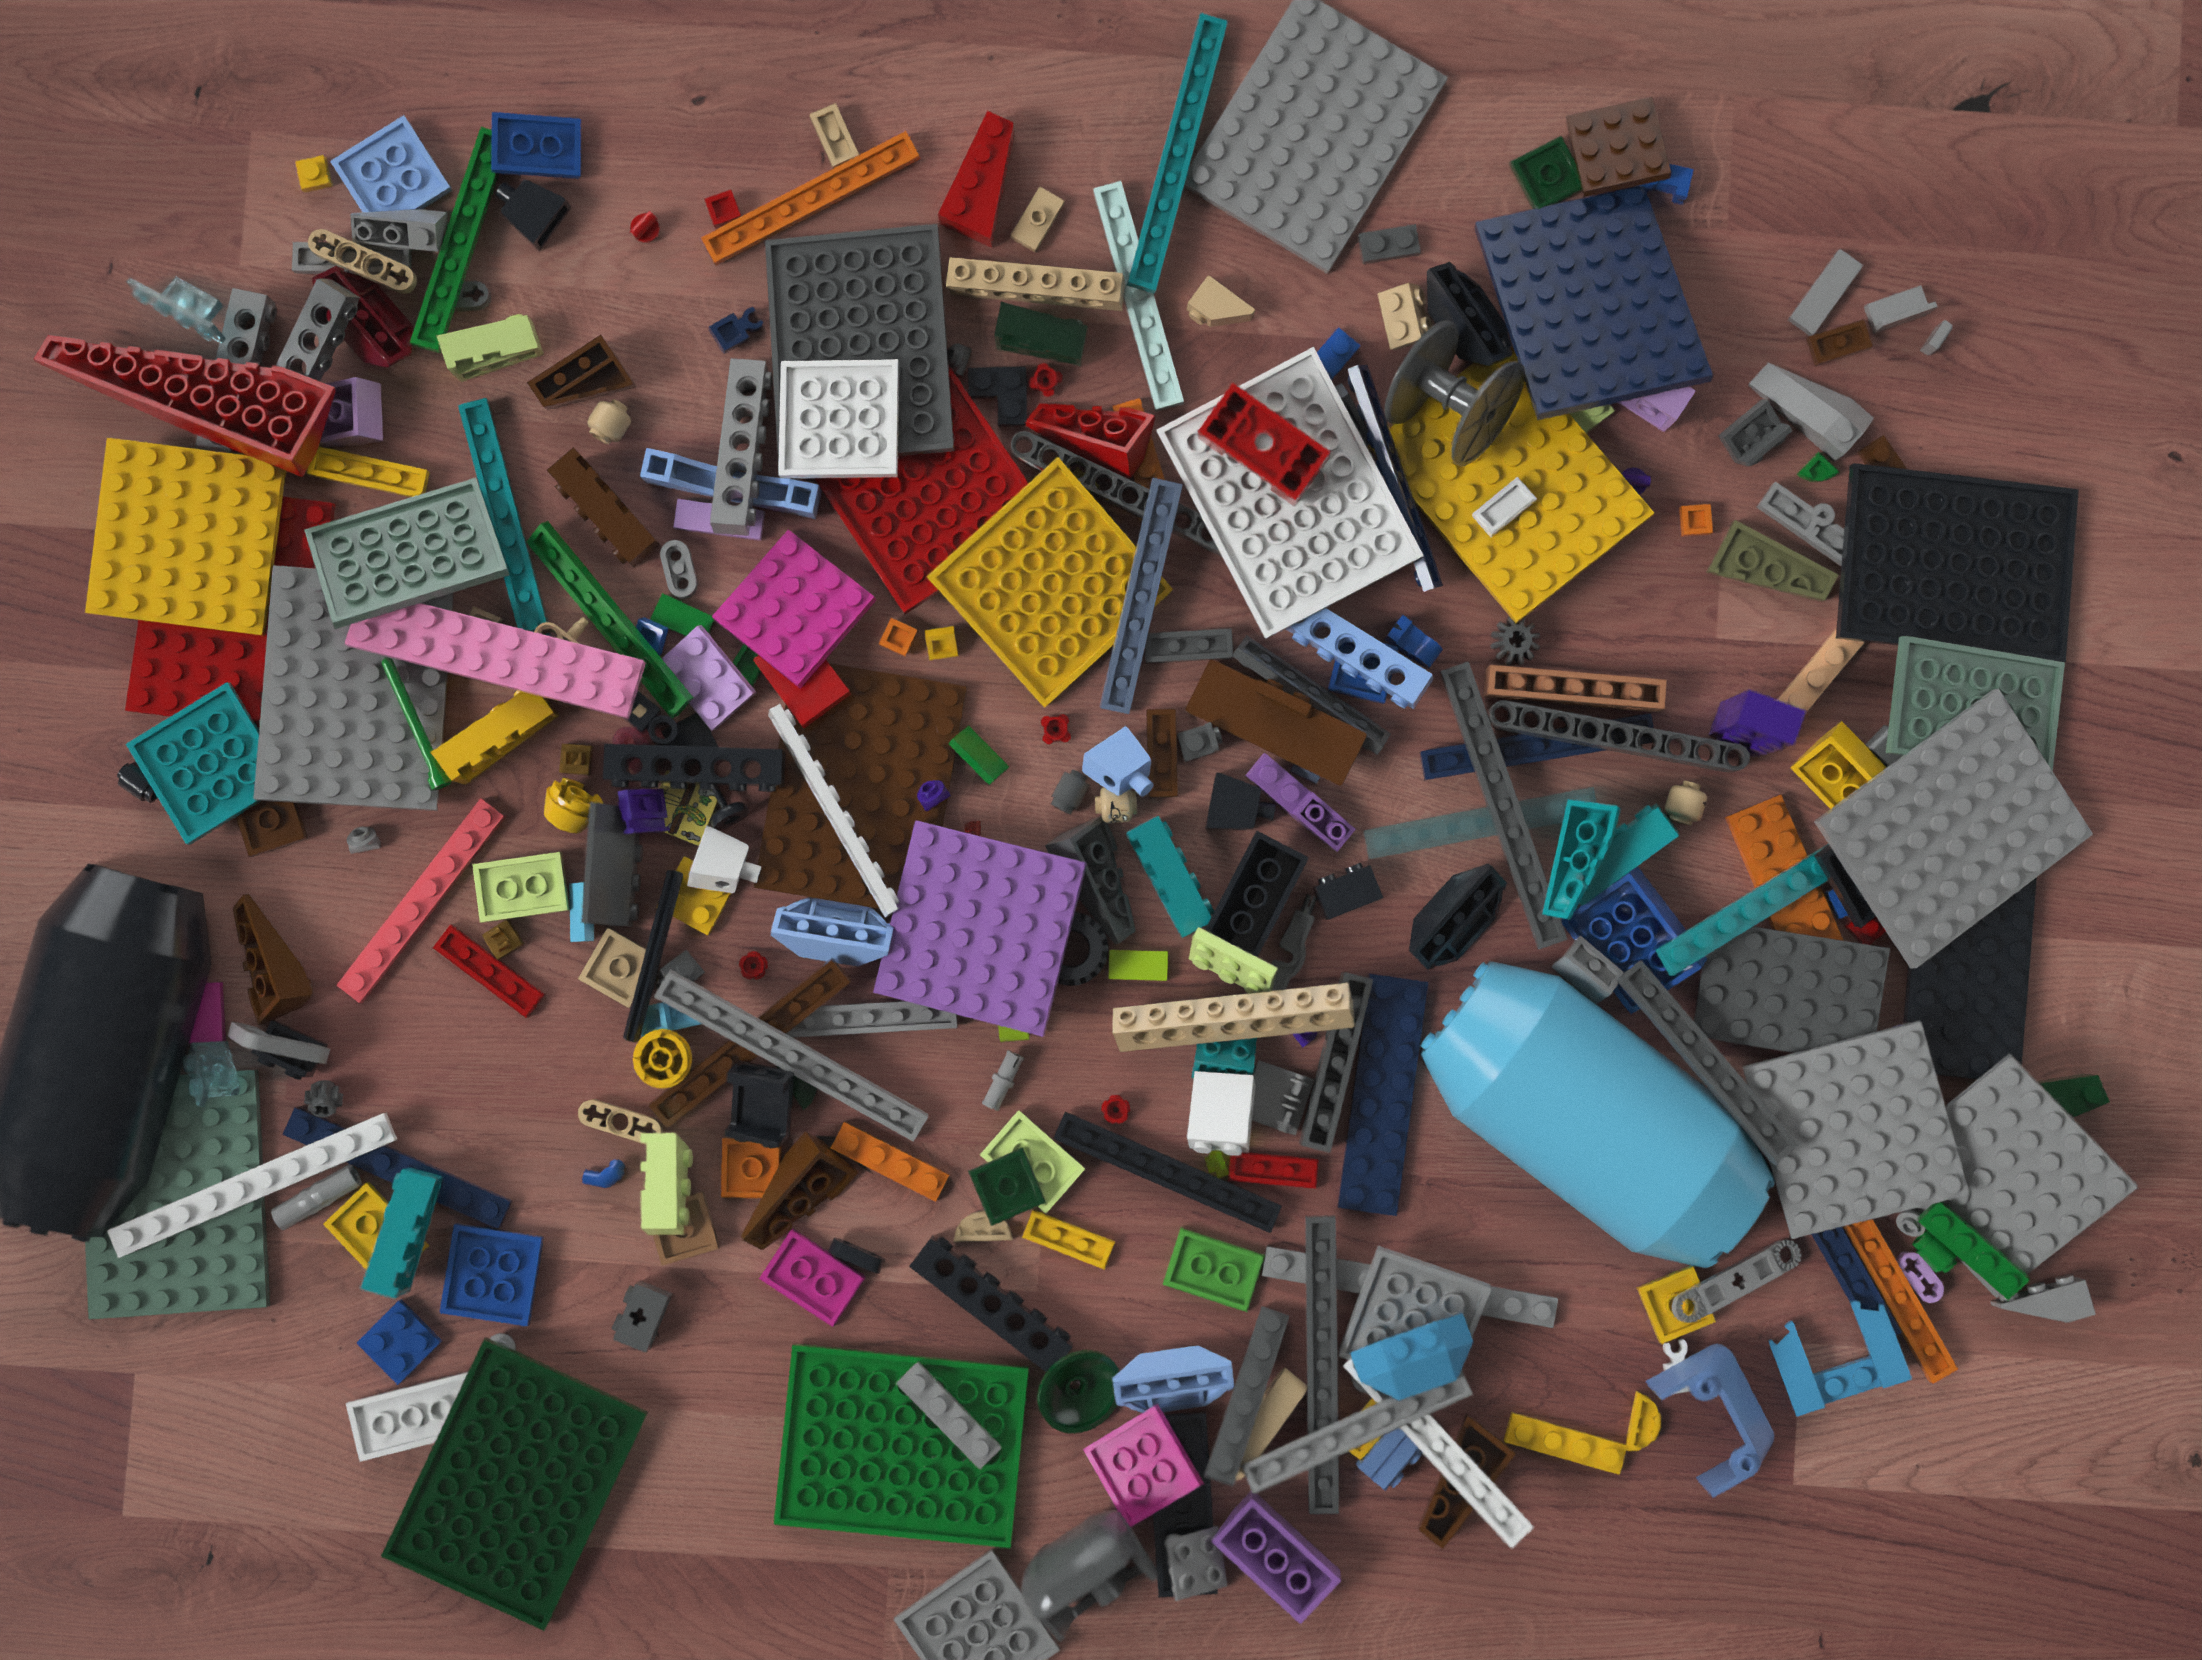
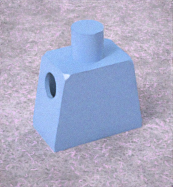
[1082,726,1154,797]

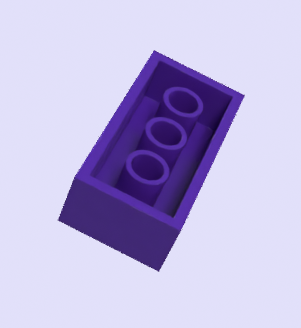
[1709,690,1806,757]

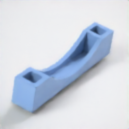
[640,448,822,519]

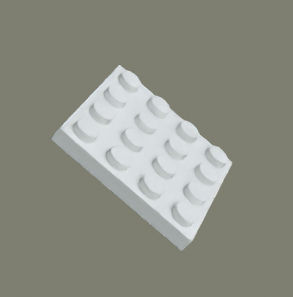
[778,359,899,479]

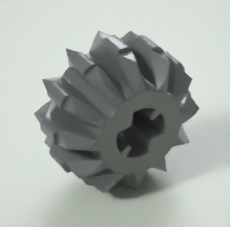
[1490,617,1540,666]

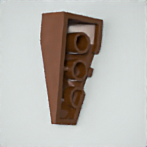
[233,894,313,1025]
[740,1131,858,1250]

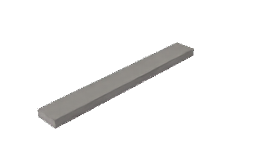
[1241,1369,1473,1494]

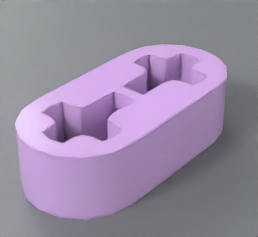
[1896,1251,1944,1303]

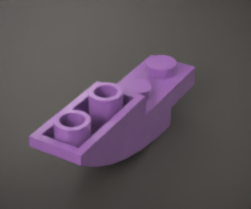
[1245,753,1356,852]

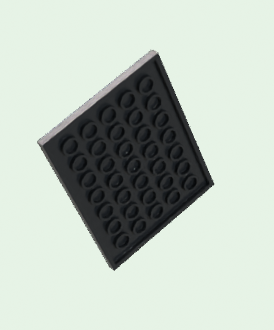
[1836,463,2079,662]

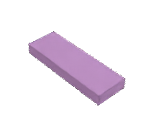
[673,499,765,541]

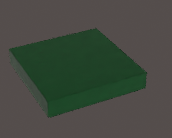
[1509,135,1582,209]
[968,1147,1046,1226]

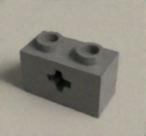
[612,1280,673,1353]

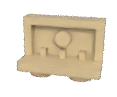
[1378,283,1433,350]

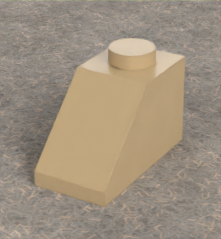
[1187,275,1255,327]

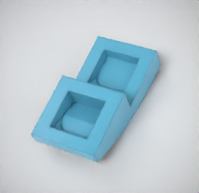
[641,1002,701,1037]

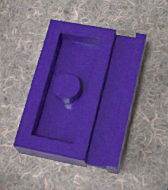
[618,789,670,834]

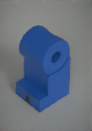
[1638,164,1694,205]
[1384,615,1443,669]

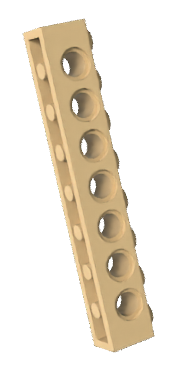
[1113,983,1355,1052]

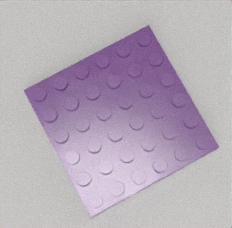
[873,820,1087,1037]

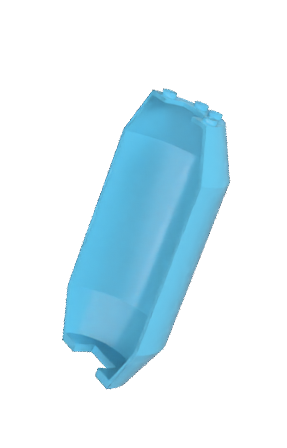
[1420,961,1775,1268]

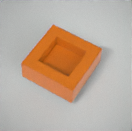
[1679,504,1713,537]
[879,618,918,657]

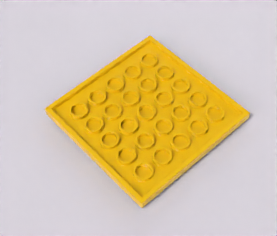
[85,438,286,636]
[926,457,1173,708]

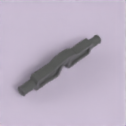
[1271,894,1318,991]

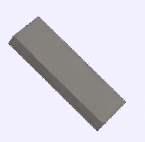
[1788,249,1863,336]

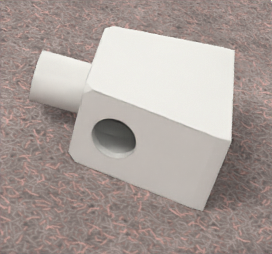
[687,825,762,893]

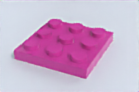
[1083,1404,1204,1527]

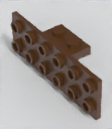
[1185,659,1367,786]

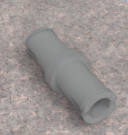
[982,1050,1025,1111]

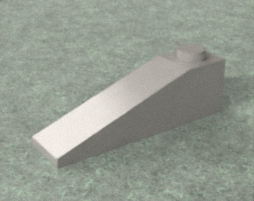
[1748,363,1874,462]

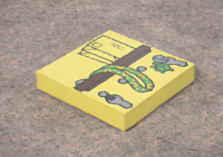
[659,770,718,846]

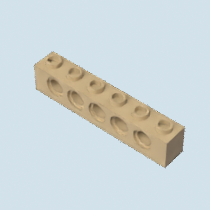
[946,257,1126,311]

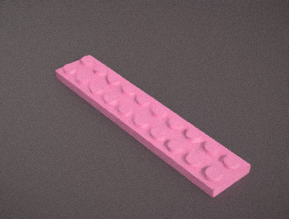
[344,603,646,719]

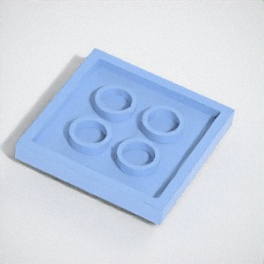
[330,115,453,212]

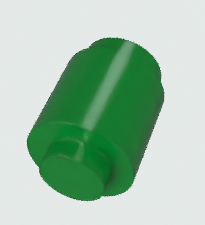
[1912,1229,1958,1273]

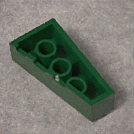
[2037,1074,2110,1118]

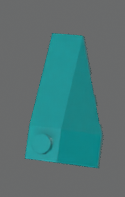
[1542,799,1621,920]

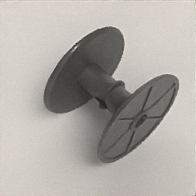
[1384,320,1525,466]

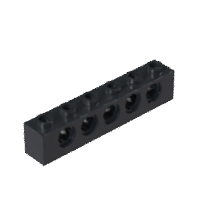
[603,744,786,792]
[909,1235,1073,1372]

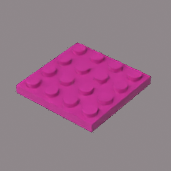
[712,530,877,688]

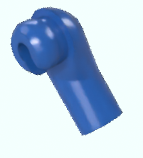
[582,1159,625,1188]

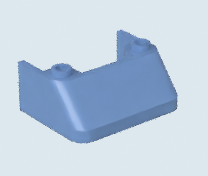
[1645,1344,1774,1497]

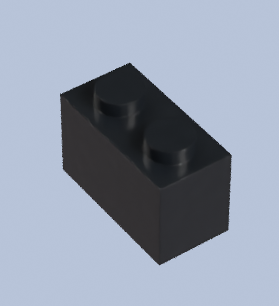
[1313,863,1383,920]

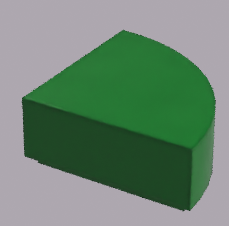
[1796,452,1840,482]

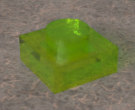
[1204,1150,1229,1178]

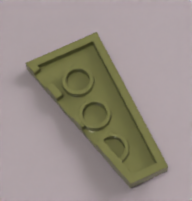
[1706,520,1838,602]

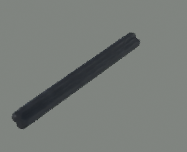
[623,870,683,1042]

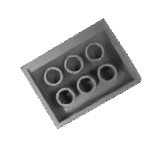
[581,802,643,927]

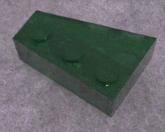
[994,301,1088,367]

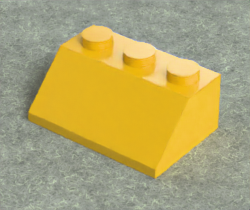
[1790,721,1887,809]

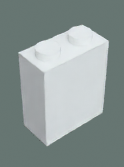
[1187,1071,1256,1156]

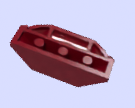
[312,266,413,368]

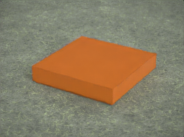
[721,1138,782,1198]

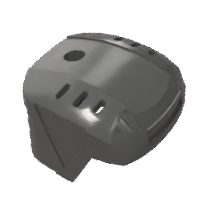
[1021,1510,1158,1642]

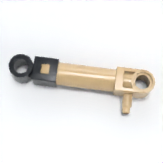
[534,617,679,746]

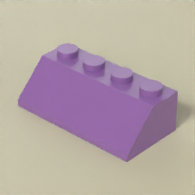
[1212,1490,1341,1624]

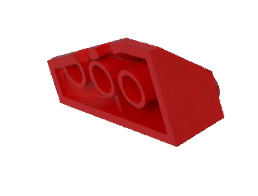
[1025,403,1155,478]

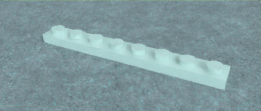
[1093,181,1184,411]

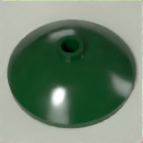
[1037,1350,1120,1434]

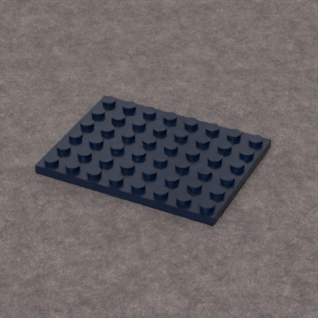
[1475,185,1713,420]

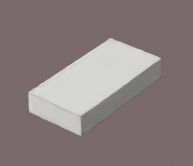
[1472,477,1537,537]

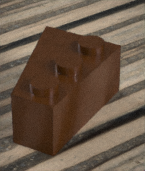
[527,335,636,410]

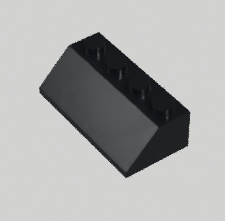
[1205,830,1309,958]

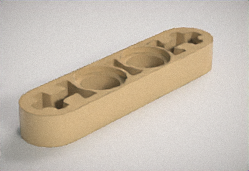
[308,229,417,294]

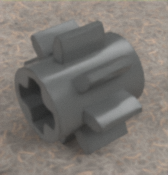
[304,1080,343,1117]

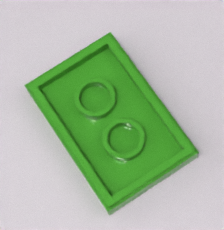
[1162,1227,1265,1312]

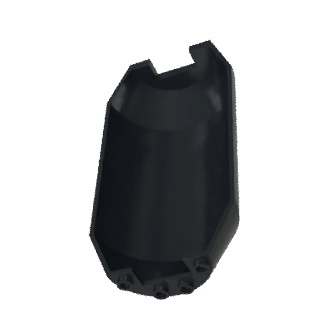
[0,863,212,1242]

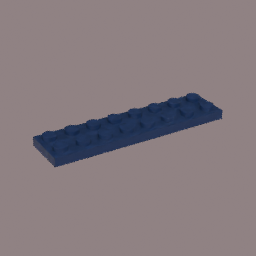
[1337,974,1428,1216]

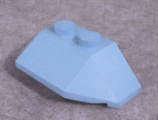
[771,897,893,966]
[1112,1345,1234,1413]

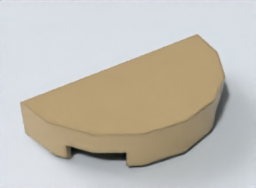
[954,1210,1013,1242]

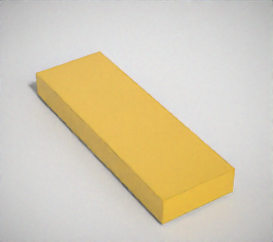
[1022,1209,1115,1270]

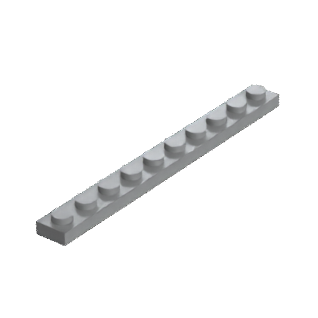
[654,969,928,1141]
[1261,1245,1558,1328]

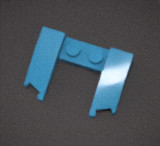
[1768,1300,1912,1417]

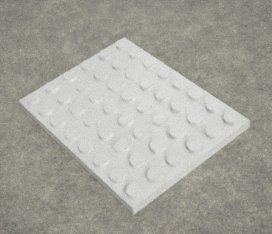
[1156,347,1424,639]

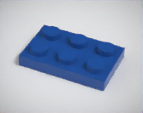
[491,112,581,179]

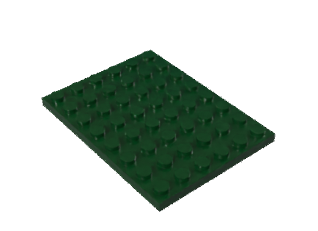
[380,1337,648,1631]

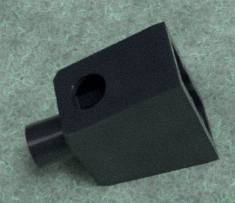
[496,179,571,251]
[1205,772,1276,830]

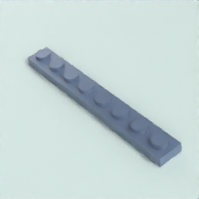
[1099,477,1183,714]

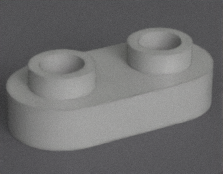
[660,540,698,599]

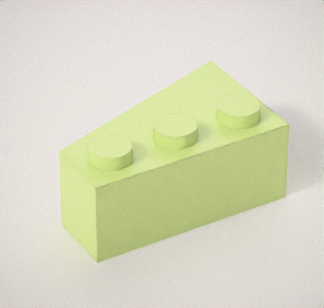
[437,314,544,382]
[640,1133,693,1235]

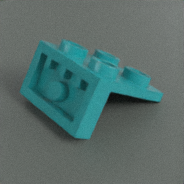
[1191,1038,1257,1078]

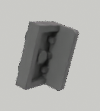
[1718,399,1792,467]

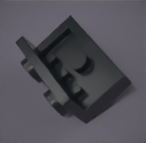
[251,1020,328,1080]

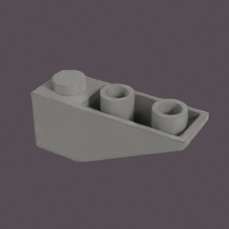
[350,209,448,252]
[1990,1274,2096,1323]

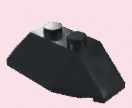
[1427,262,1512,366]
[1409,864,1507,970]

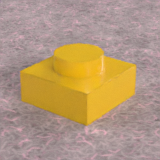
[295,155,333,193]
[925,626,958,660]

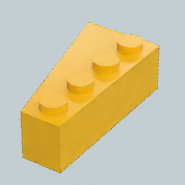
[431,690,559,785]

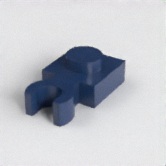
[708,307,764,354]

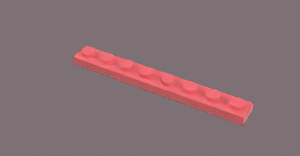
[336,798,506,1003]

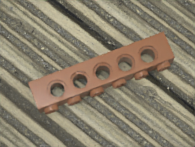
[1483,665,1667,713]

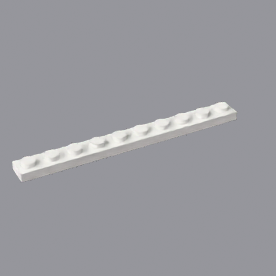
[107,1113,398,1258]

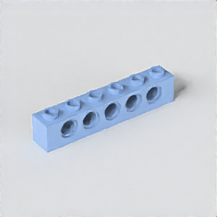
[1281,608,1433,709]

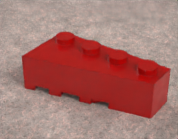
[938,110,1015,248]

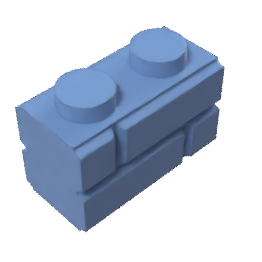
[1356,1428,1422,1491]

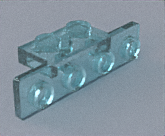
[126,277,226,343]

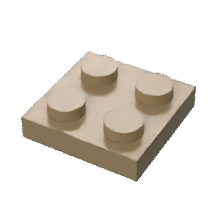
[578,928,646,1008]

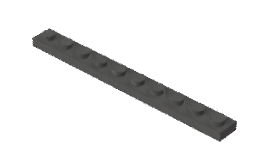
[1439,661,1568,949]
[1305,1215,1339,1514]

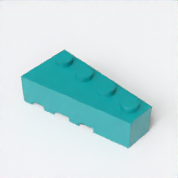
[1580,803,1679,906]
[1126,815,1214,938]
[360,1167,443,1299]

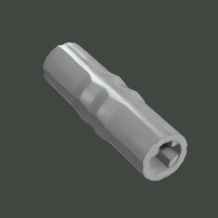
[271,1164,362,1231]

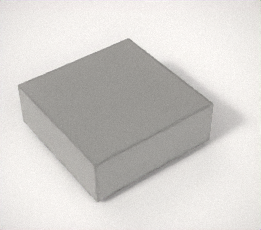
[1920,320,1953,356]

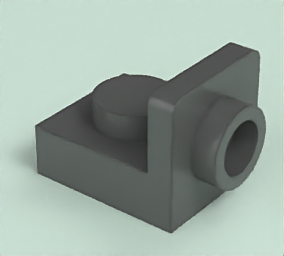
[1176,722,1223,762]

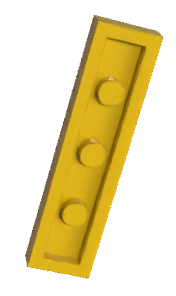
[307,447,430,497]
[1503,1412,1627,1475]

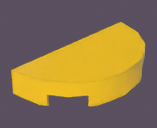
[1625,1391,1661,1451]

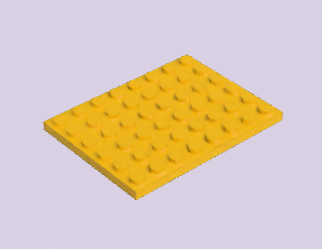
[1368,347,1654,624]

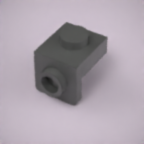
[655,950,705,989]

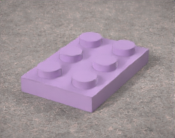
[662,625,757,731]

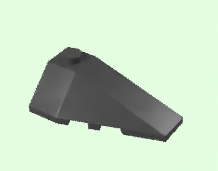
[1045,815,1136,945]

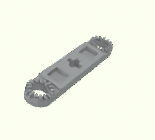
[1672,1240,1802,1323]

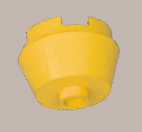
[544,778,603,834]
[633,1029,692,1089]

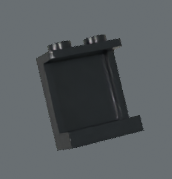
[724,1060,794,1148]

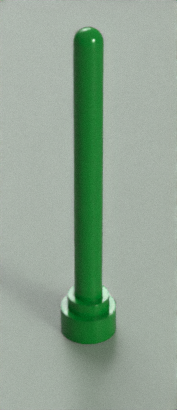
[382,657,454,791]

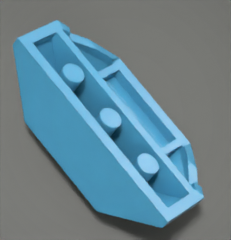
[1350,1313,1473,1401]

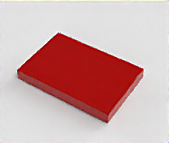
[753,655,851,728]

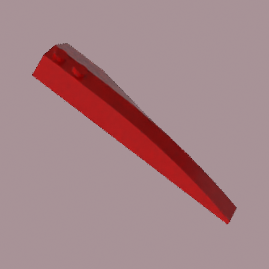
[33,335,336,477]

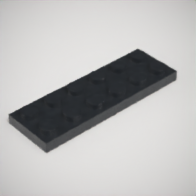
[1153,1412,1218,1598]

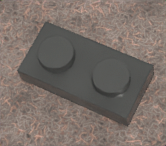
[1358,224,1421,264]

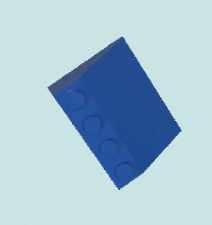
[1561,866,1707,1014]

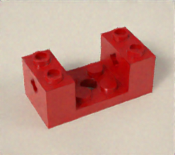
[1197,382,1331,507]

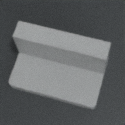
[1864,285,1938,334]
[1552,936,1624,1004]

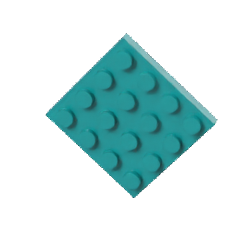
[126,682,261,845]

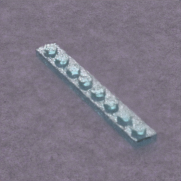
[1363,787,1597,860]

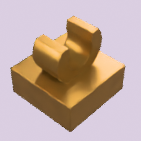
[559,743,593,776]
[482,919,524,960]

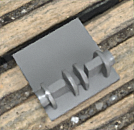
[1252,1060,1314,1135]
[1165,1526,1227,1601]

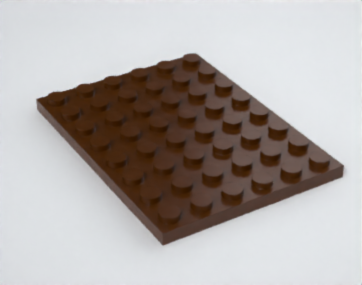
[754,663,967,909]

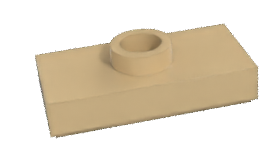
[1010,187,1065,253]

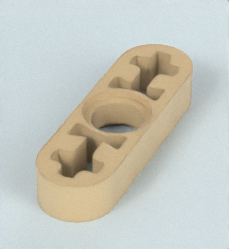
[578,1099,663,1144]

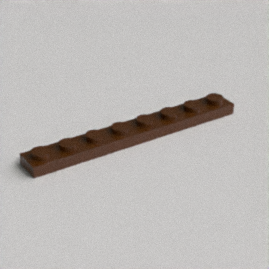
[648,958,851,1128]

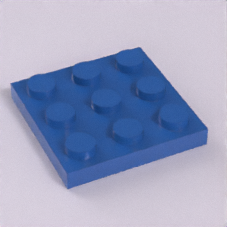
[439,1223,544,1326]

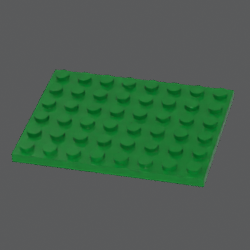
[773,1343,1029,1548]

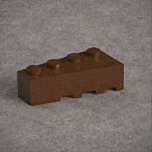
[547,447,660,567]
[1418,1413,1516,1550]

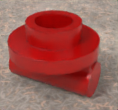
[629,211,660,243]

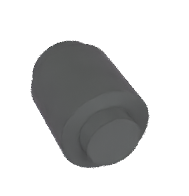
[1051,769,1090,815]

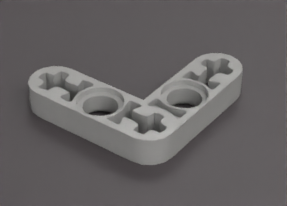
[228,1022,330,1064]

